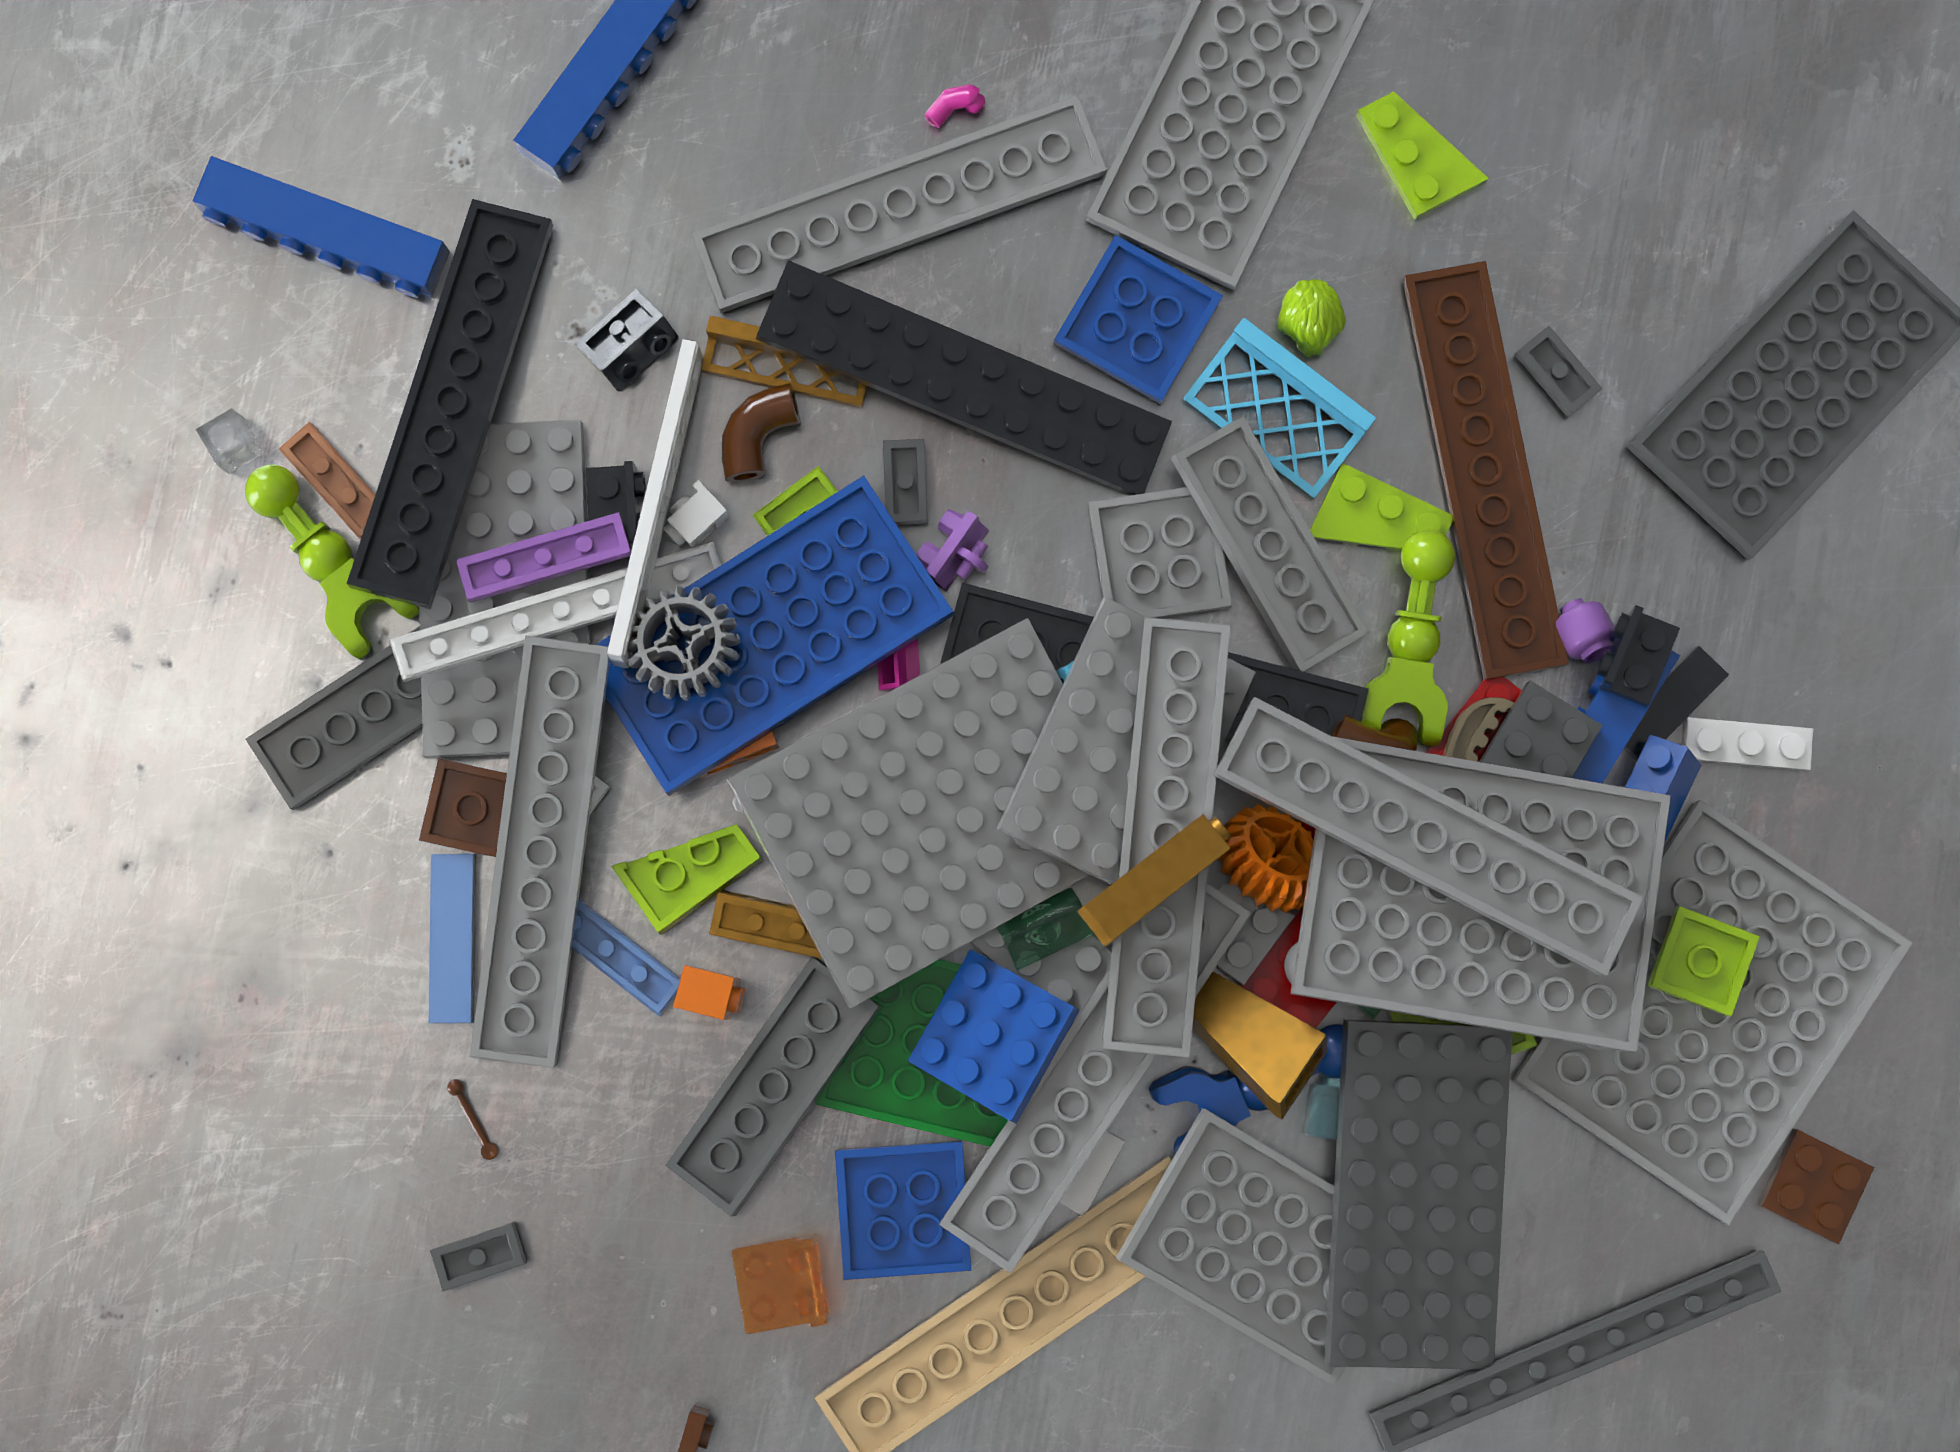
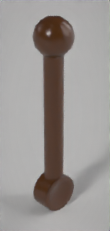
[447,1079,499,1160]

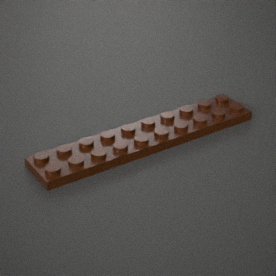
[1402,261,1569,680]

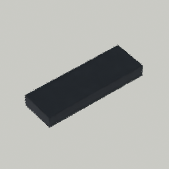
[1624,646,1729,761]

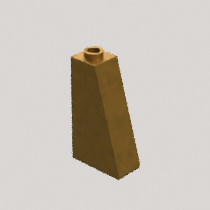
[1077,814,1231,947]
[1192,971,1328,1120]

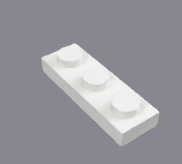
[1682,717,1813,771]

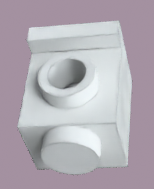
[663,480,730,548]

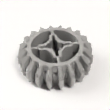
[627,585,741,700]

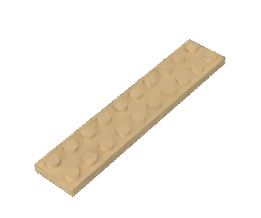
[814,1156,1172,1452]

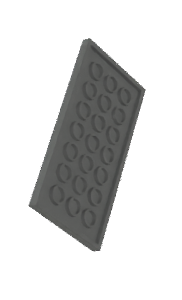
[1627,210,1960,560]
[1324,1019,1512,1369]

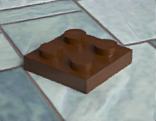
[419,758,507,857]
[1757,1129,1875,1244]

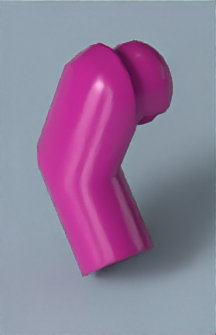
[924,84,985,129]

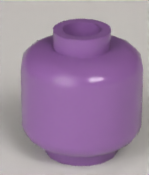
[1556,598,1616,663]

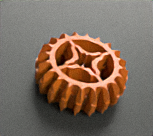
[1218,804,1314,913]

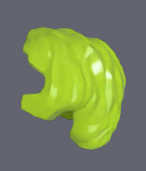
[1277,279,1346,358]

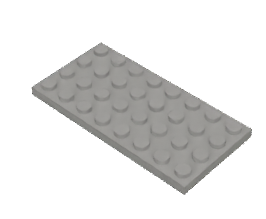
[1086,0,1374,291]
[419,419,591,759]

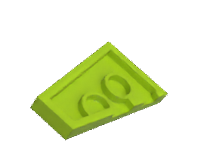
[1356,91,1489,221]
[1310,463,1453,551]
[611,824,763,935]

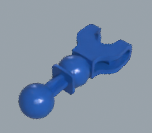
[1149,1024,1343,1154]

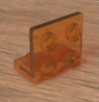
[732,1234,830,1334]

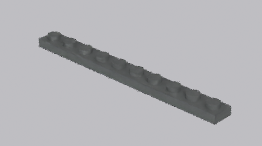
[1370,1250,1782,1452]

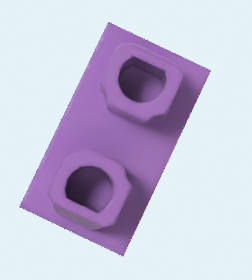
[916,509,989,591]

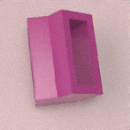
[878,639,920,691]

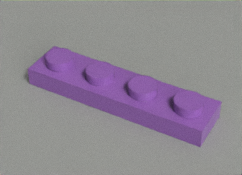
[456,512,631,603]

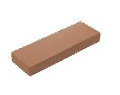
[278,421,376,540]

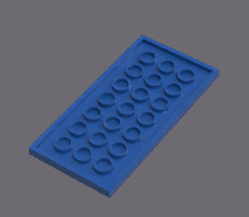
[595,475,954,796]

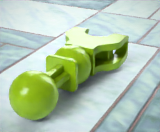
[245,464,419,660]
[1361,530,1455,747]

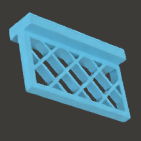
[1183,317,1376,499]

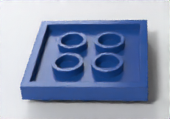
[1053,235,1223,404]
[908,949,1080,1124]
[835,1141,971,1280]

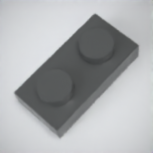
[1515,326,1603,418]
[883,439,928,525]
[430,1222,527,1292]

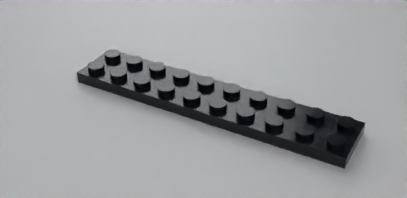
[346,199,553,609]
[756,260,1172,496]
[940,582,1369,741]

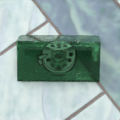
[996,888,1094,971]

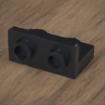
[575,289,678,391]
[586,461,646,550]
[1596,605,1680,708]

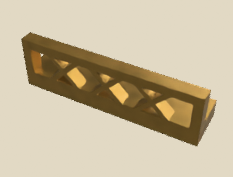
[701,315,867,408]
[709,890,823,959]

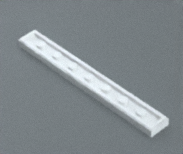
[607,339,703,668]
[390,542,721,682]

